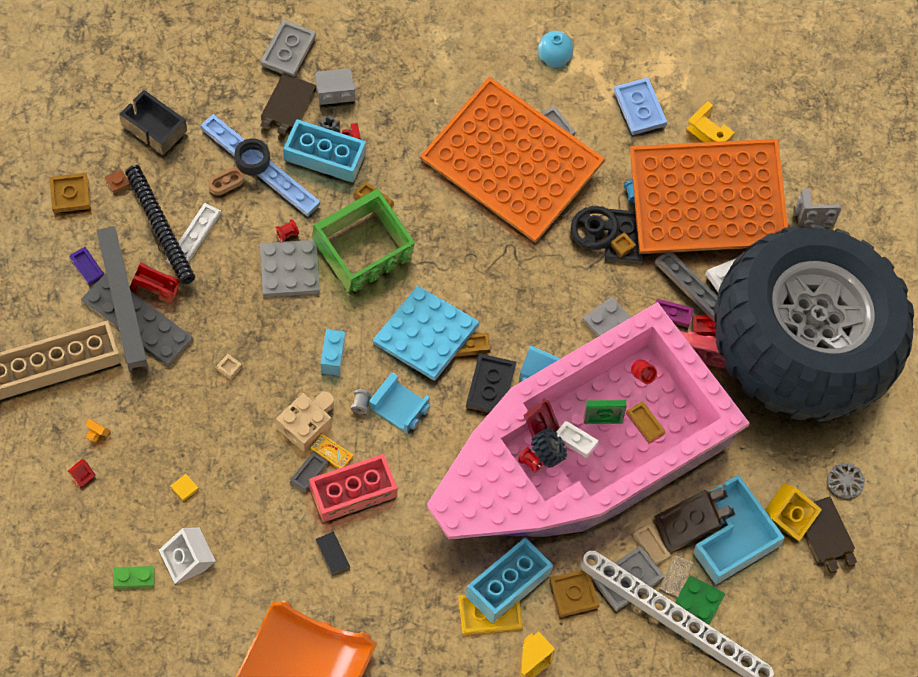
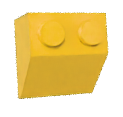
[765,483,822,542]
[520,631,555,677]

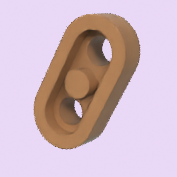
[209,167,244,195]

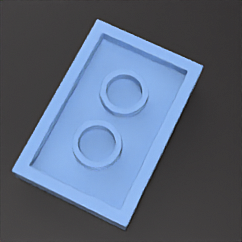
[614,78,667,135]

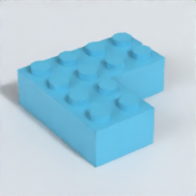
[693,474,784,585]

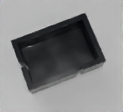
[119,90,187,155]

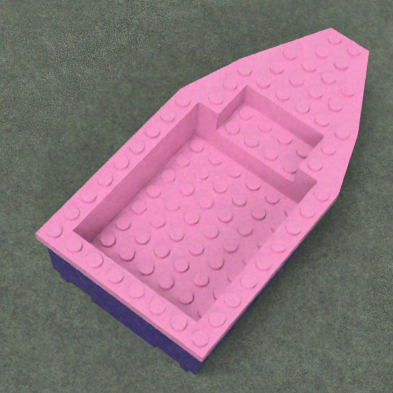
[427,302,749,539]

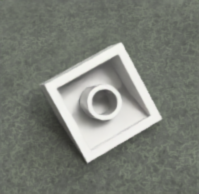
[159,527,216,584]

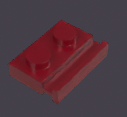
[523,398,560,438]

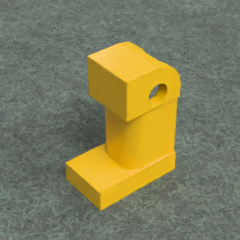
[686,101,735,142]

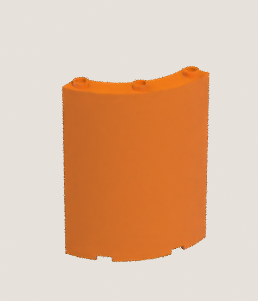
[236,601,377,677]

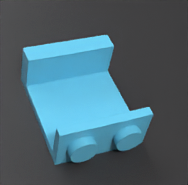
[369,373,431,433]

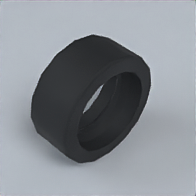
[234,138,270,176]

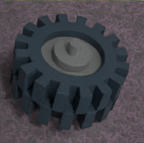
[531,428,567,468]

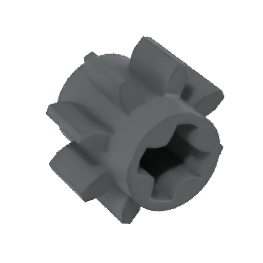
[318,116,340,133]

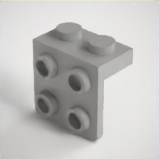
[315,69,356,105]
[793,189,841,227]

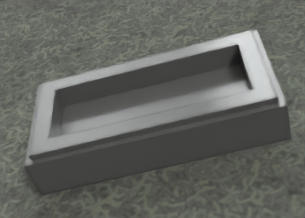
[290,451,329,494]

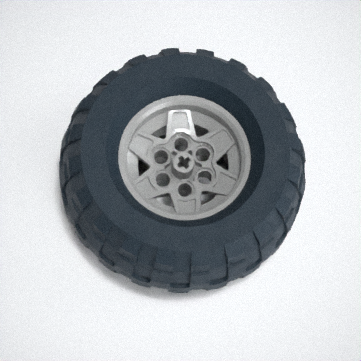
[714,225,914,421]

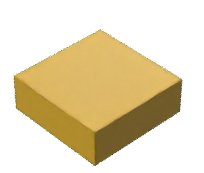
[170,474,199,502]

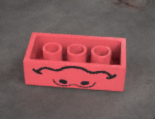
[309,454,398,522]

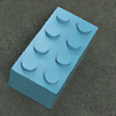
[283,119,366,183]
[465,537,553,624]

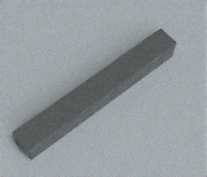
[96,226,148,371]

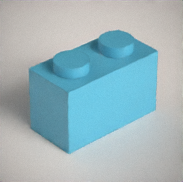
[320,329,346,376]

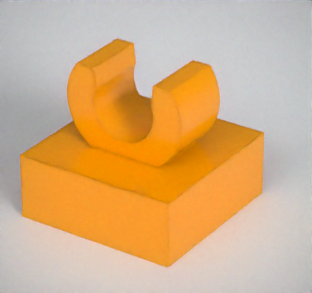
[85,419,111,442]

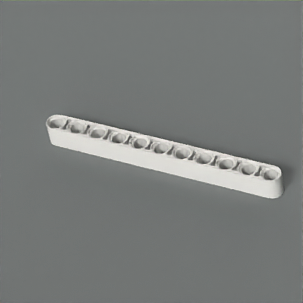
[581,551,774,677]

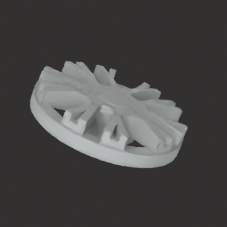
[827,463,865,499]

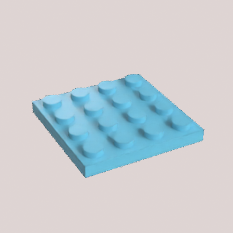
[372,285,480,381]

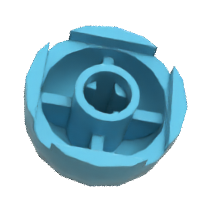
[538,30,574,68]

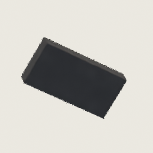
[315,531,350,576]

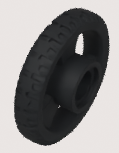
[571,206,619,250]

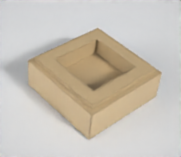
[215,354,243,381]

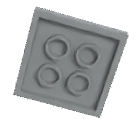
[260,240,320,297]

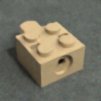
[276,391,334,453]

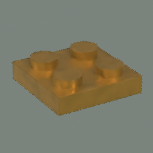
[49,173,91,213]
[549,570,600,617]

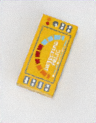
[310,434,353,469]

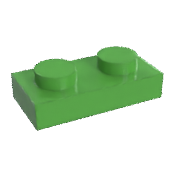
[113,566,155,589]

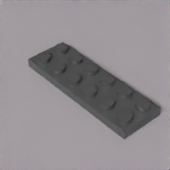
[81,273,193,367]

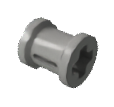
[350,389,371,414]

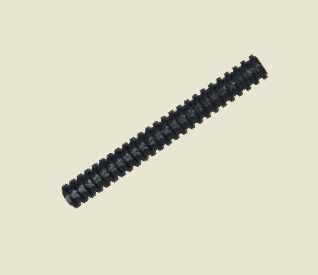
[125,165,196,285]

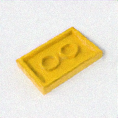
[458,595,523,636]

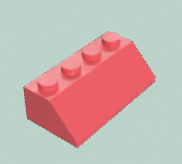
[680,331,726,368]

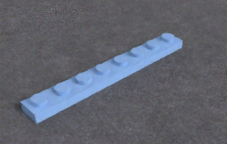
[200,114,321,217]

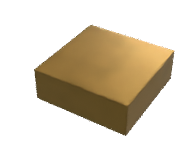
[610,232,636,258]

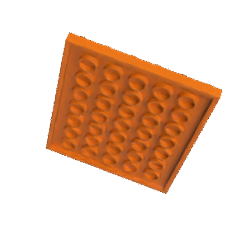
[420,76,605,243]
[630,139,788,254]

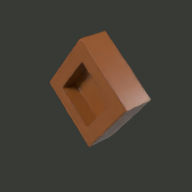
[105,169,130,195]

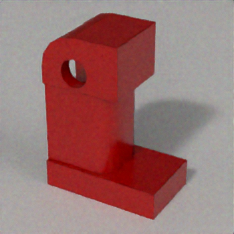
[129,262,180,304]

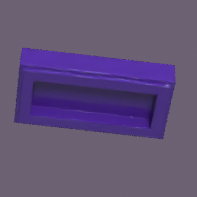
[69,247,104,287]

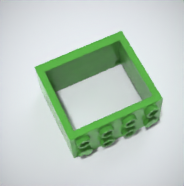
[312,188,415,293]

